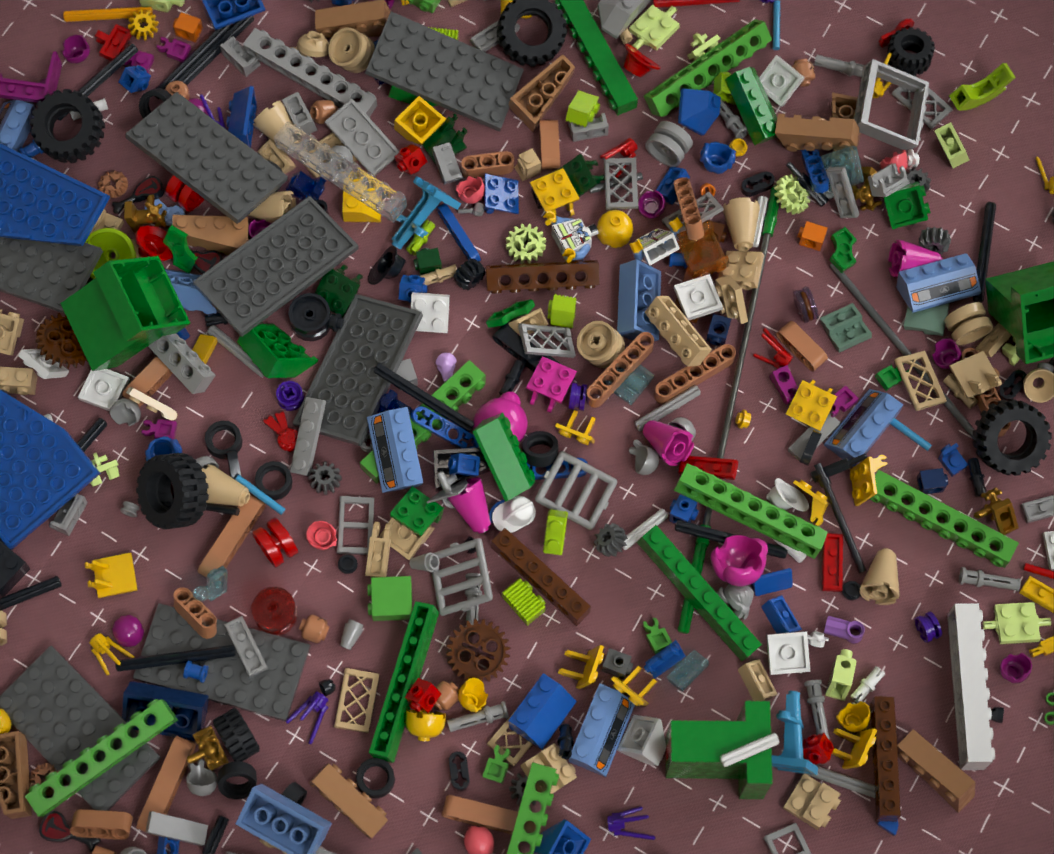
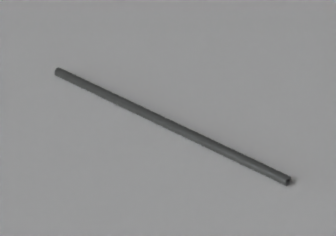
[829,263,976,440]

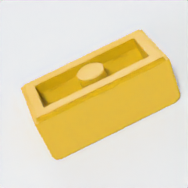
[192,334,218,364]

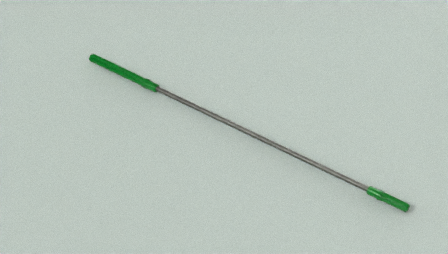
[678,185,780,634]

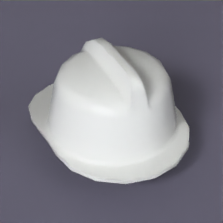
[766,478,809,511]
[492,496,536,533]

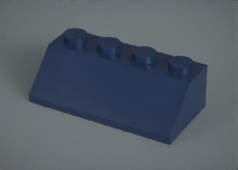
[122,681,209,741]

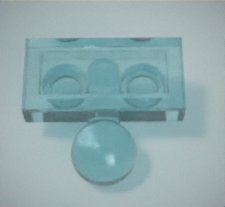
[193,566,228,602]
[667,650,709,692]

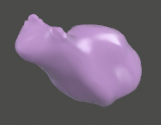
[435,353,457,382]

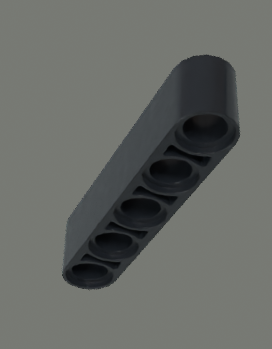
[492,323,575,382]

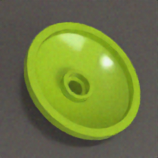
[85,228,136,279]

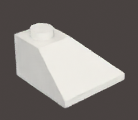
[617,715,666,766]

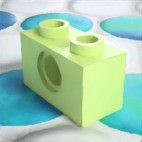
[934,122,969,168]

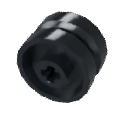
[288,293,331,341]

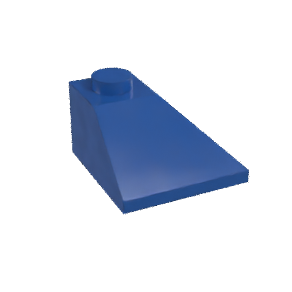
[678,89,721,136]
[534,819,591,854]

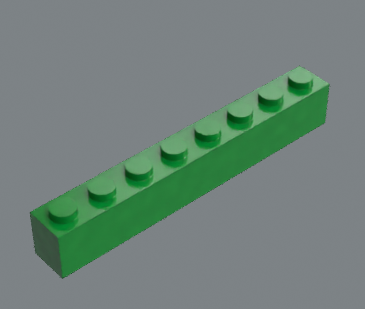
[554,0,638,116]
[637,525,762,662]
[369,601,439,763]

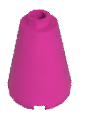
[888,240,943,277]
[643,420,694,466]
[447,477,491,534]

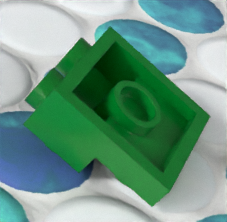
[884,181,931,229]

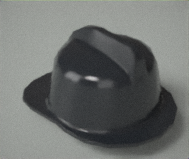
[368,246,406,285]

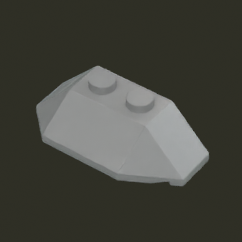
[598,0,651,39]

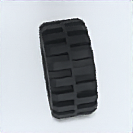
[496,0,567,67]
[30,89,105,163]
[972,399,1052,476]
[136,453,209,530]

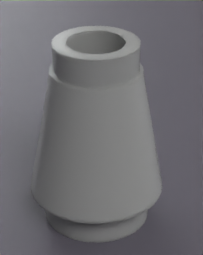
[410,552,440,572]
[340,619,363,650]

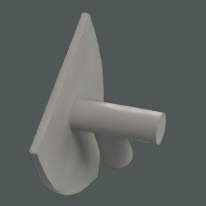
[427,471,468,503]

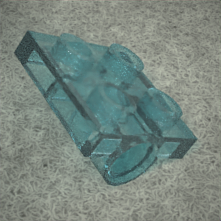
[821,146,864,192]
[603,357,654,405]

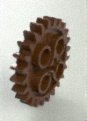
[35,313,88,369]
[446,619,511,682]

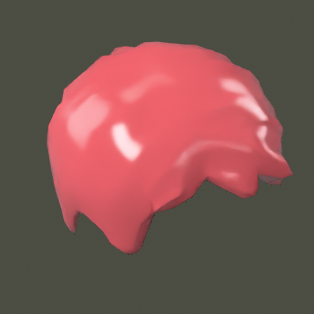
[880,150,908,174]
[456,176,485,204]
[306,521,337,550]
[464,826,494,854]

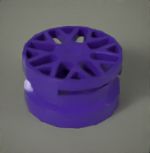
[276,381,304,411]
[569,383,587,411]
[914,611,942,643]

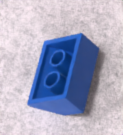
[202,0,266,30]
[227,86,257,148]
[508,673,577,750]

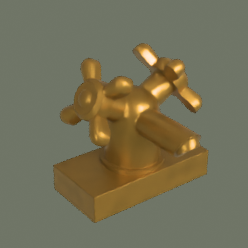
[852,167,882,211]
[124,194,167,234]
[973,487,1019,535]
[187,725,228,771]

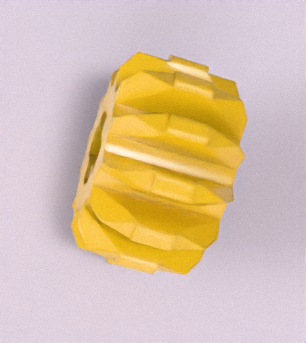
[128,9,159,41]

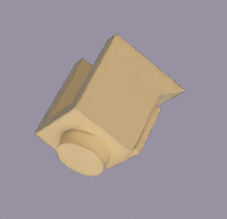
[514,148,541,181]

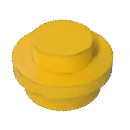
[729,138,748,156]
[735,410,751,429]

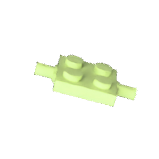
[629,5,680,51]
[983,602,1051,644]

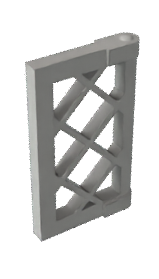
[892,76,953,129]
[604,158,638,210]
[661,192,724,237]
[518,323,576,358]

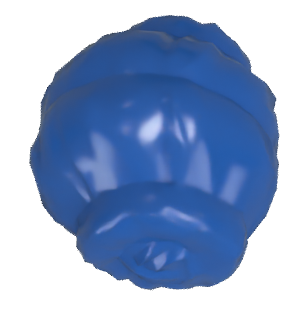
[699,142,736,174]
[145,436,183,462]

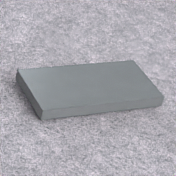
[324,98,399,178]

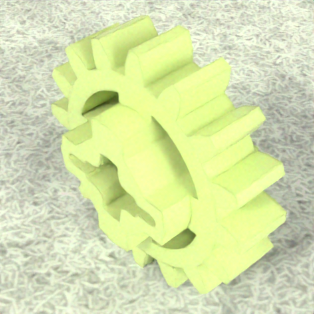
[774,174,810,215]
[506,224,546,264]

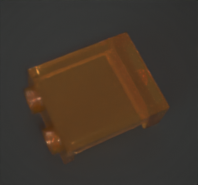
[676,221,729,279]

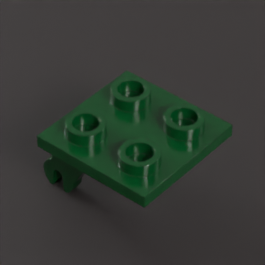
[422,114,467,165]
[556,154,605,197]
[314,265,363,318]

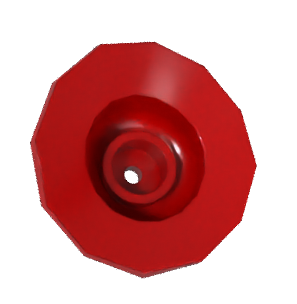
[623,44,661,78]
[135,225,173,261]

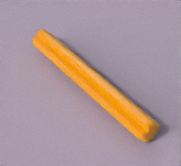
[63,6,153,22]

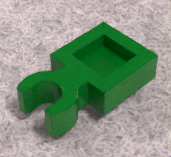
[875,365,909,391]

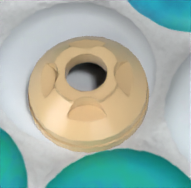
[297,31,329,57]
[1023,368,1054,403]

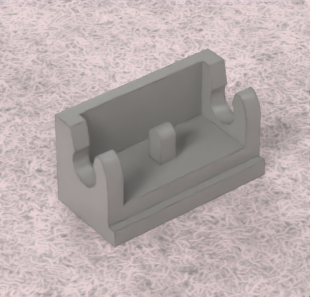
[220,37,261,77]
[568,113,609,142]
[432,142,463,185]
[868,164,910,197]
[49,494,88,536]

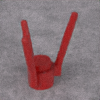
[600,138,638,178]
[753,328,794,369]

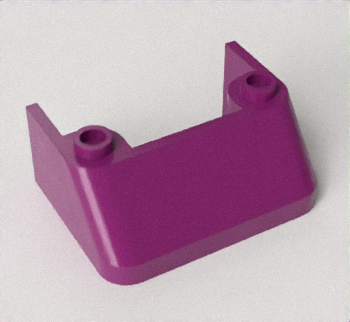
[0,51,62,103]

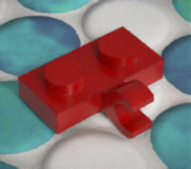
[95,24,132,61]

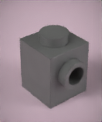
[602,648,634,679]

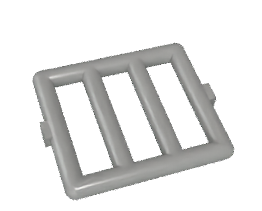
[535,451,617,530]
[432,538,493,616]

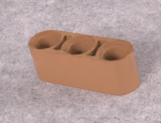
[540,120,560,169]
[461,151,514,178]
[776,321,828,372]
[122,357,173,407]
[173,587,217,639]
[70,809,133,840]

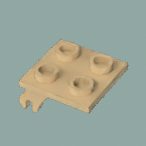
[949,351,1002,399]

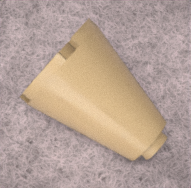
[253,101,302,152]
[248,191,296,223]
[723,197,760,252]
[202,464,250,506]
[860,548,900,605]

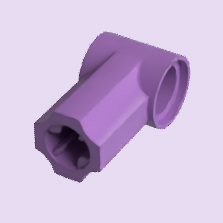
[824,616,865,643]

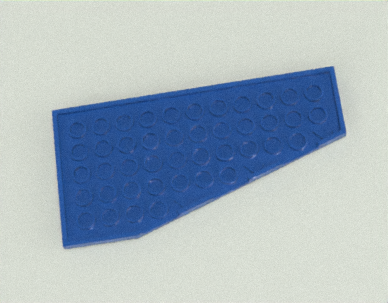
[0,143,110,246]
[0,390,101,550]

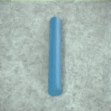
[773,0,780,50]
[891,418,932,451]
[235,475,286,515]

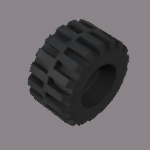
[886,27,935,76]
[213,708,260,762]

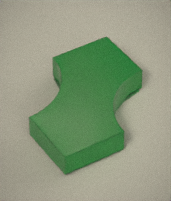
[163,225,198,274]
[829,227,857,273]
[486,299,535,328]

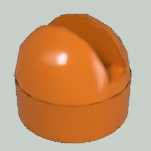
[700,183,716,196]

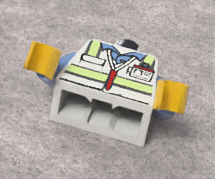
[543,211,598,263]
[629,217,683,266]

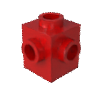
[394,144,428,175]
[405,678,442,713]
[802,733,834,765]

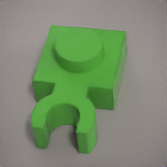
[643,618,672,654]
[482,745,510,784]

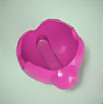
[473,391,528,444]
[711,535,768,587]

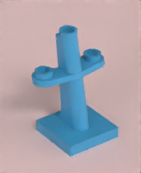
[391,176,461,250]
[772,691,819,775]

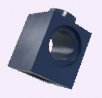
[706,314,731,346]
[917,468,948,495]

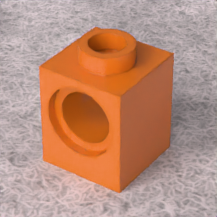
[173,12,203,43]
[798,221,827,251]

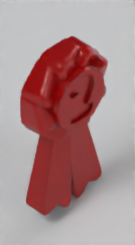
[878,18,914,48]
[263,411,298,451]

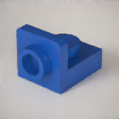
[938,443,968,477]
[448,453,480,477]

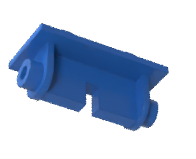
[644,640,686,679]

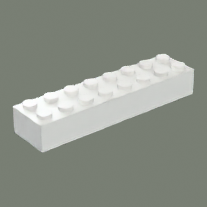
[947,603,995,770]

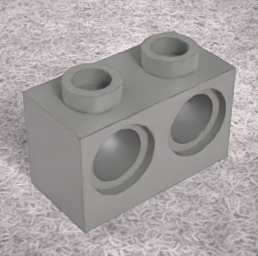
[282,92,317,138]

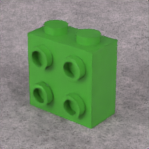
[368,576,412,621]

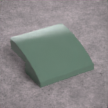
[820,303,872,353]
[904,303,950,336]

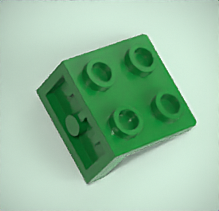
[390,486,444,536]

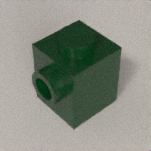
[413,248,442,275]

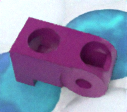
[769,365,798,405]

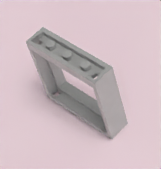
[854,59,929,152]

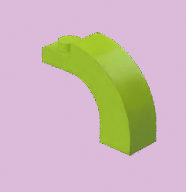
[949,63,1016,111]

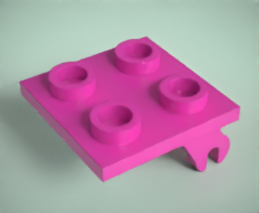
[526,356,577,413]

